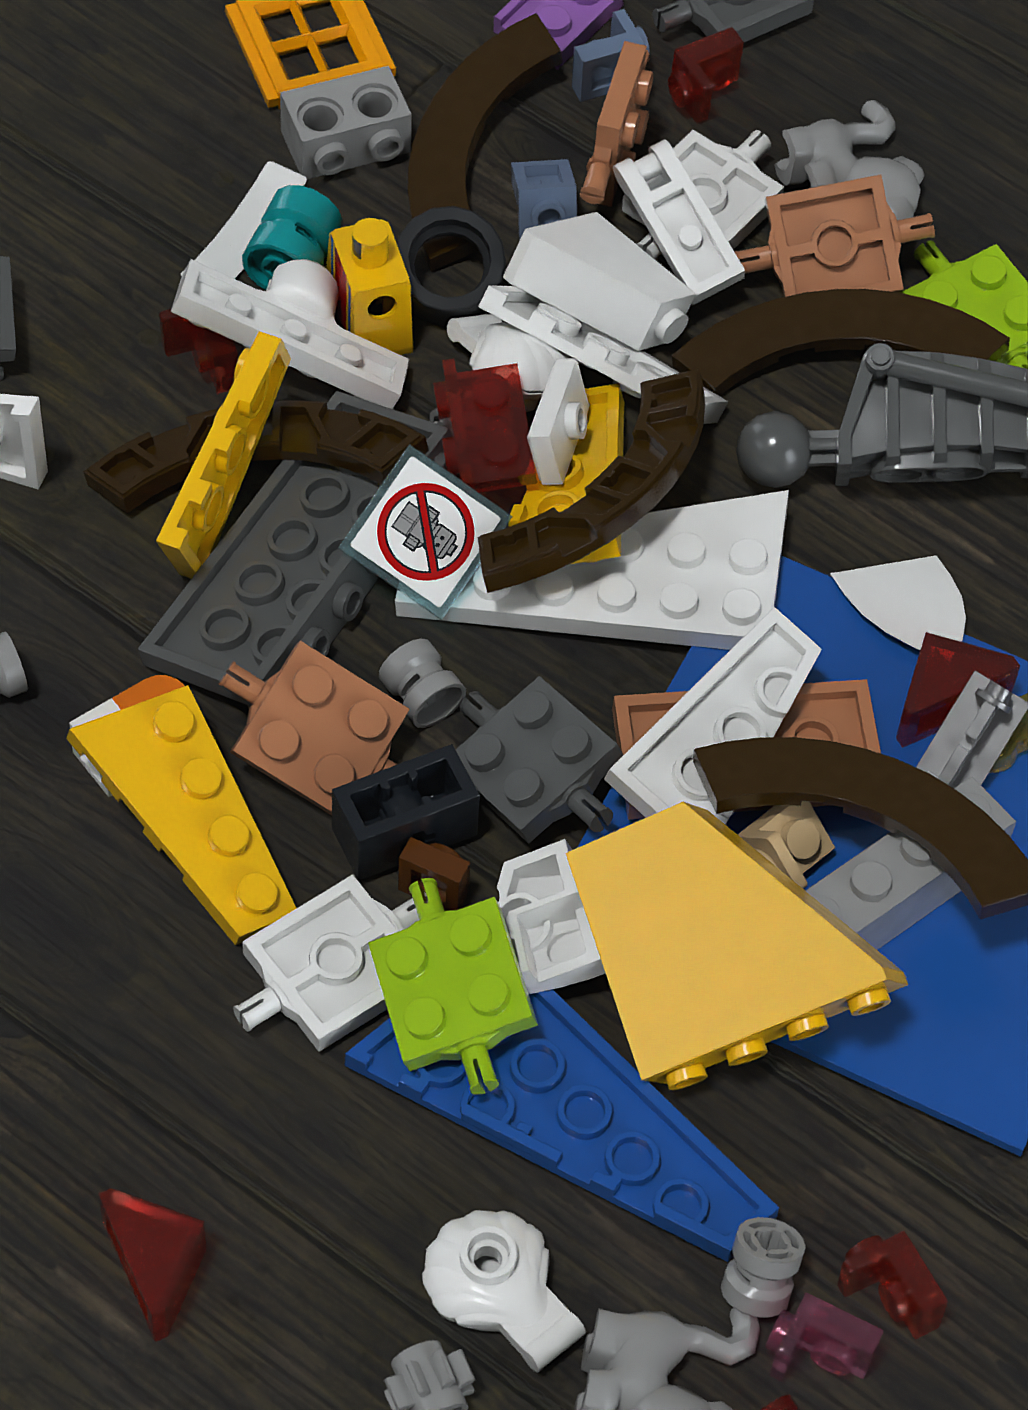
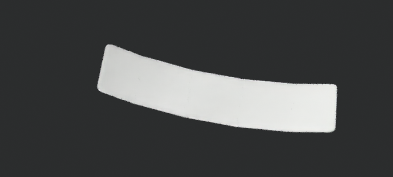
[181,161,307,279]

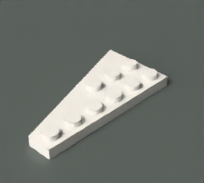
[395,490,789,650]

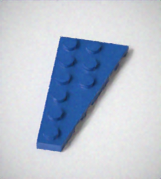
[345,989,779,1262]

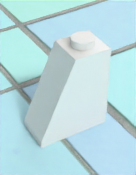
[503,212,696,351]

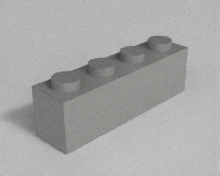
[805,776,1016,950]

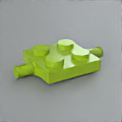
[901,240,1028,369]
[368,878,538,1095]

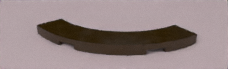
[408,13,562,272]
[672,289,1010,396]
[478,369,705,593]
[83,400,429,514]
[693,737,1028,920]

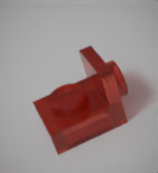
[668,27,744,124]
[159,308,238,394]
[837,1231,948,1339]

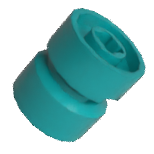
[242,185,342,290]

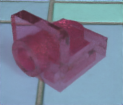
[765,1293,884,1382]

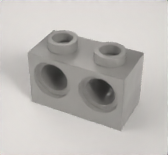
[280,65,412,179]

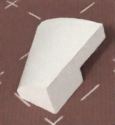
[497,839,606,994]

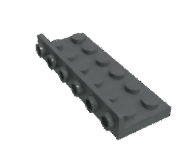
[137,391,459,709]

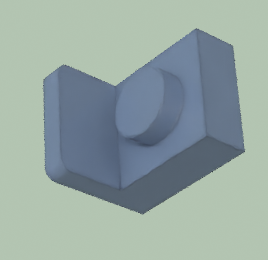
[572,9,650,102]
[511,159,577,239]

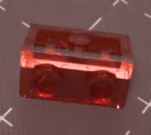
[433,359,537,494]

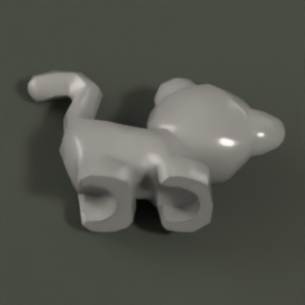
[775,100,924,220]
[575,1307,760,1410]

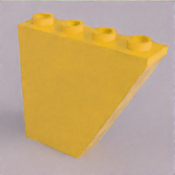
[565,802,908,1090]

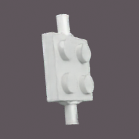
[622,130,785,259]
[233,874,428,1052]

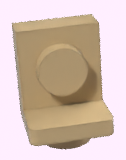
[738,801,835,889]

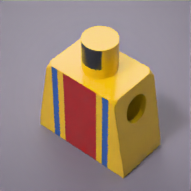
[326,218,413,355]

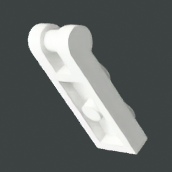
[613,139,745,305]

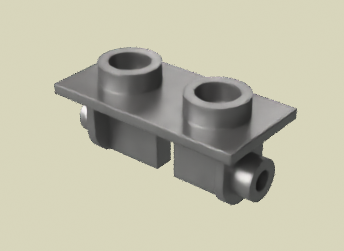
[916,671,1028,788]

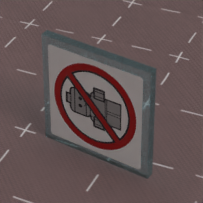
[338,444,513,620]

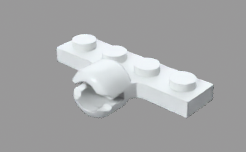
[171,259,409,409]

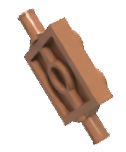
[580,41,653,207]
[734,174,935,297]
[219,641,410,815]

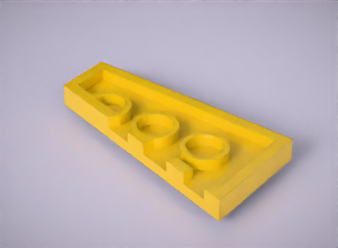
[156,331,291,579]
[507,383,624,564]
[66,685,297,945]

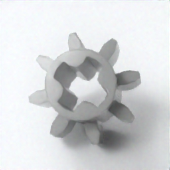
[384,1340,476,1410]

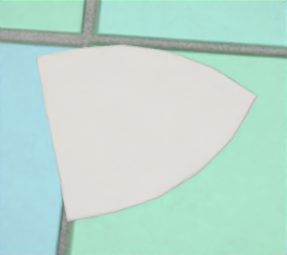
[830,555,966,660]

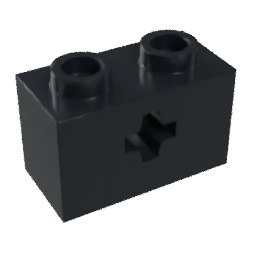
[332,744,480,881]

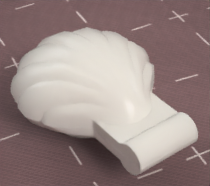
[447,314,572,412]
[422,1210,586,1372]

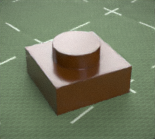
[398,837,470,911]

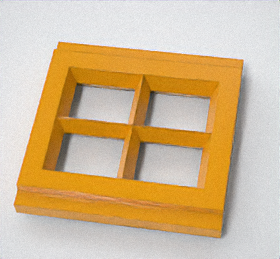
[225,0,396,109]

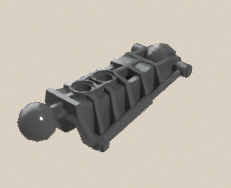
[736,343,1028,488]

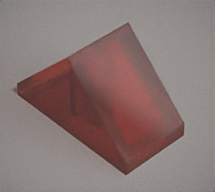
[896,632,1020,748]
[98,1188,207,1342]

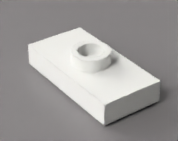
[527,358,590,485]

